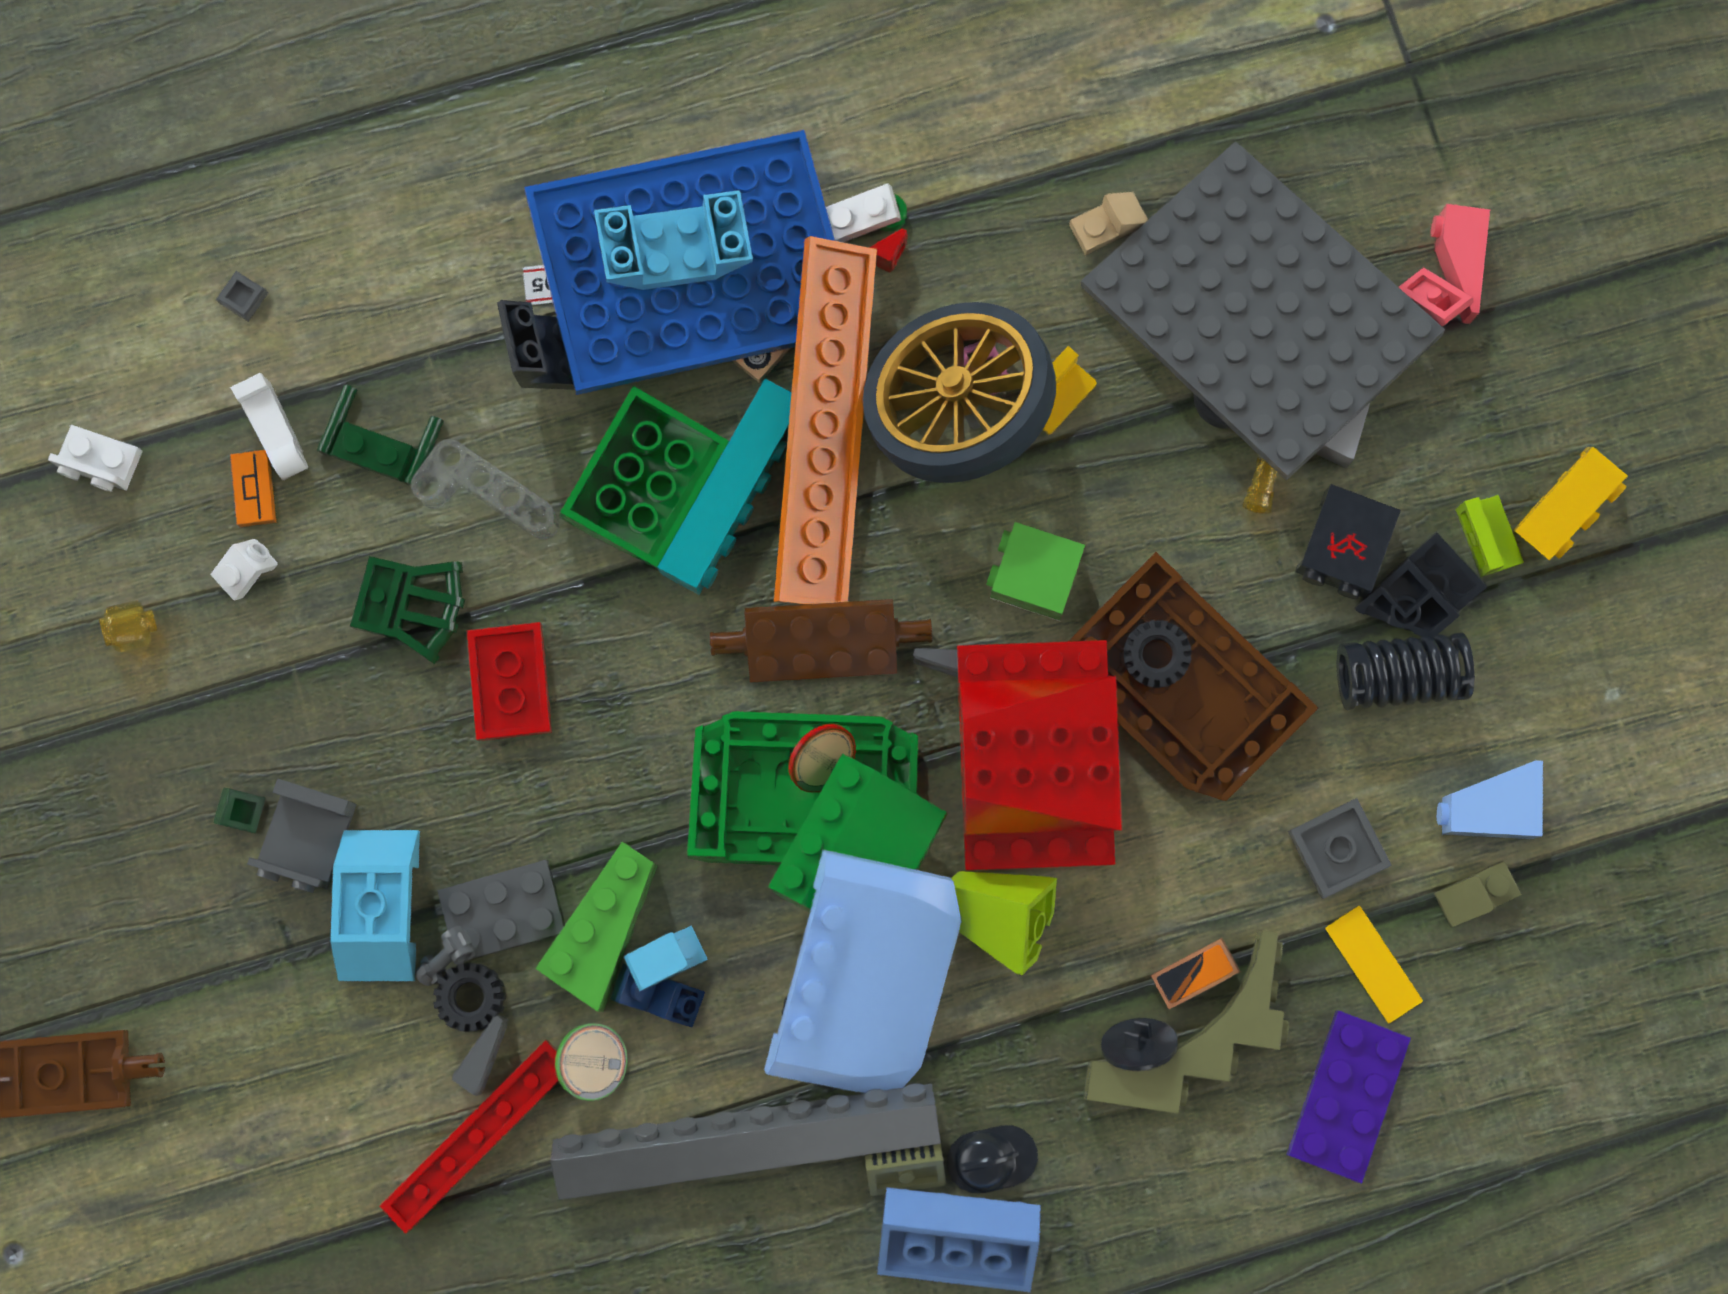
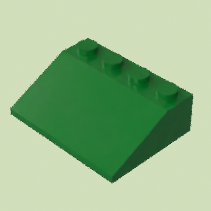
[559,386,729,568]
[768,753,948,913]

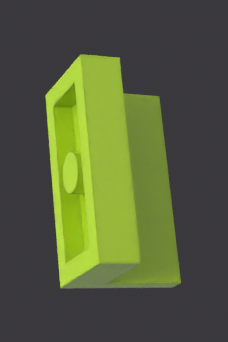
[1455,495,1524,577]

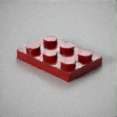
[467,622,552,741]

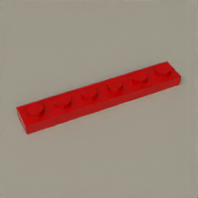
[380,1040,559,1234]

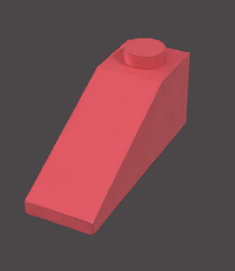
[1431,204,1490,324]

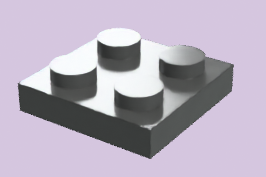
[1287,798,1392,899]

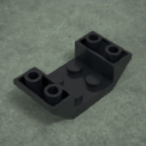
[497,300,575,390]

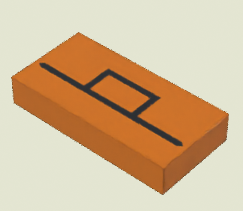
[230,450,276,527]

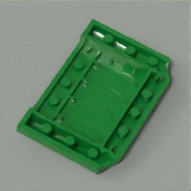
[687,711,918,865]

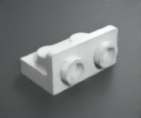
[48,425,143,492]

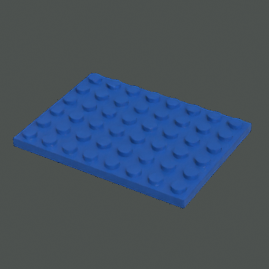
[524,130,835,395]

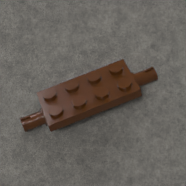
[710,599,932,683]
[0,1030,165,1118]

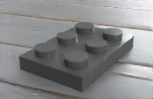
[438,860,565,961]

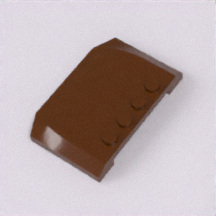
[1068,552,1318,801]

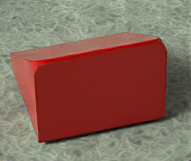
[869,228,908,273]

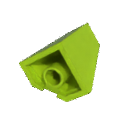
[951,871,1057,975]

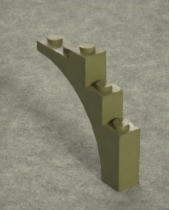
[1083,931,1289,1114]

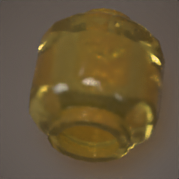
[98,601,158,652]

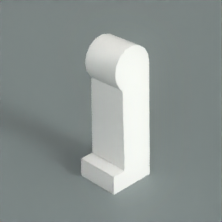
[230,373,308,480]

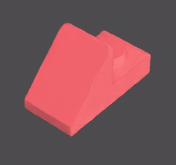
[1399,267,1473,326]

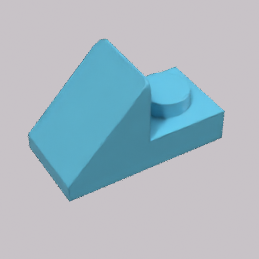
[624,926,708,991]

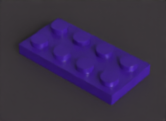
[1286,1010,1411,1184]

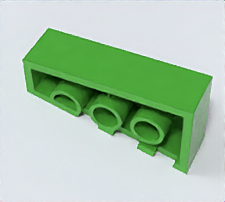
[535,842,658,1012]

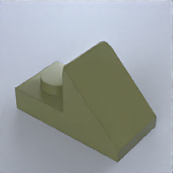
[1434,861,1522,927]

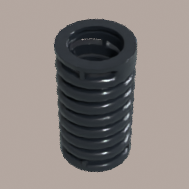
[1336,632,1475,710]

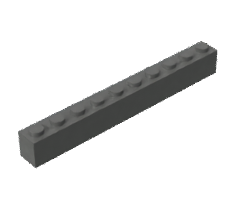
[551,1084,941,1200]

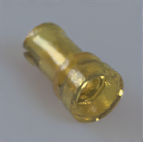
[1242,457,1277,514]

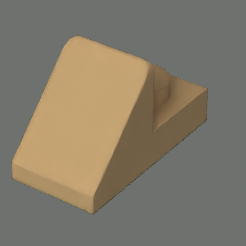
[1069,192,1148,255]

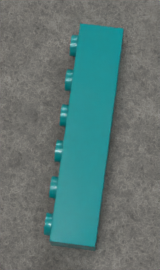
[658,379,792,595]

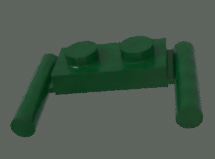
[316,384,444,488]

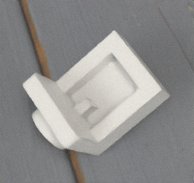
[210,539,278,601]

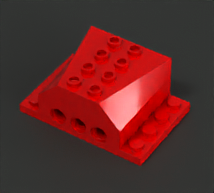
[957,640,1122,870]

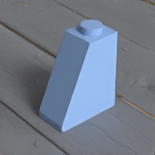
[1437,760,1543,839]

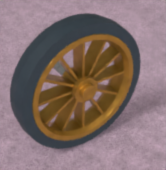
[863,302,1056,483]

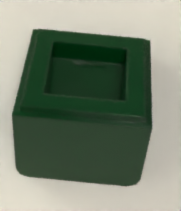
[214,787,266,833]

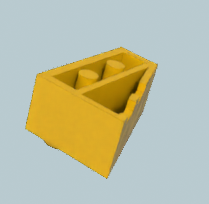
[1513,447,1628,560]

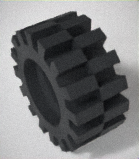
[1124,620,1191,688]
[433,963,506,1032]

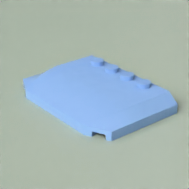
[764,850,961,1093]

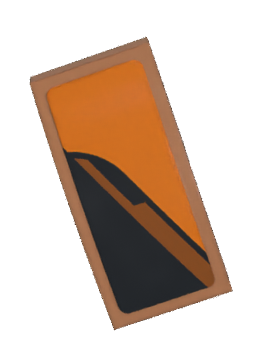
[1151,938,1240,1009]

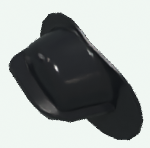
[947,1125,1038,1193]

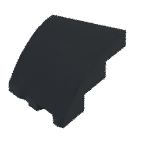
[1354,531,1487,638]

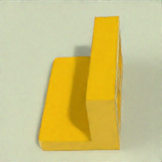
[1043,346,1097,435]

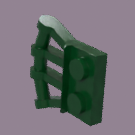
[350,556,465,665]

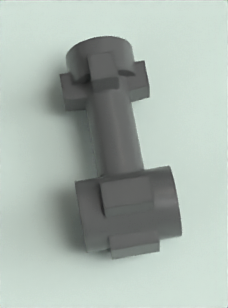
[416,926,475,986]

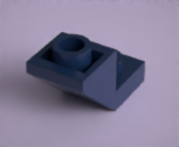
[610,963,705,1028]

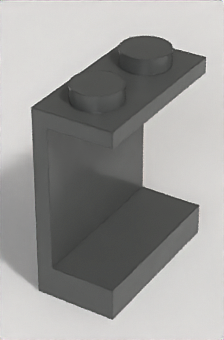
[247,779,357,893]

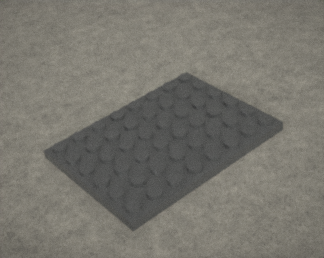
[1081,141,1445,480]

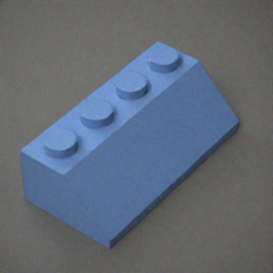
[877,1188,1040,1292]

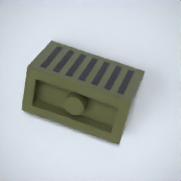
[865,1144,946,1196]

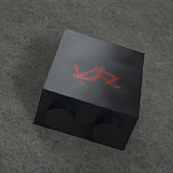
[1295,484,1401,599]

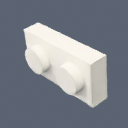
[826,183,901,242]

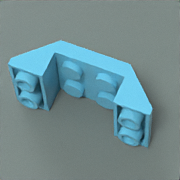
[594,190,753,290]
[330,830,420,981]

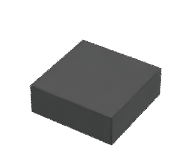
[216,271,268,322]

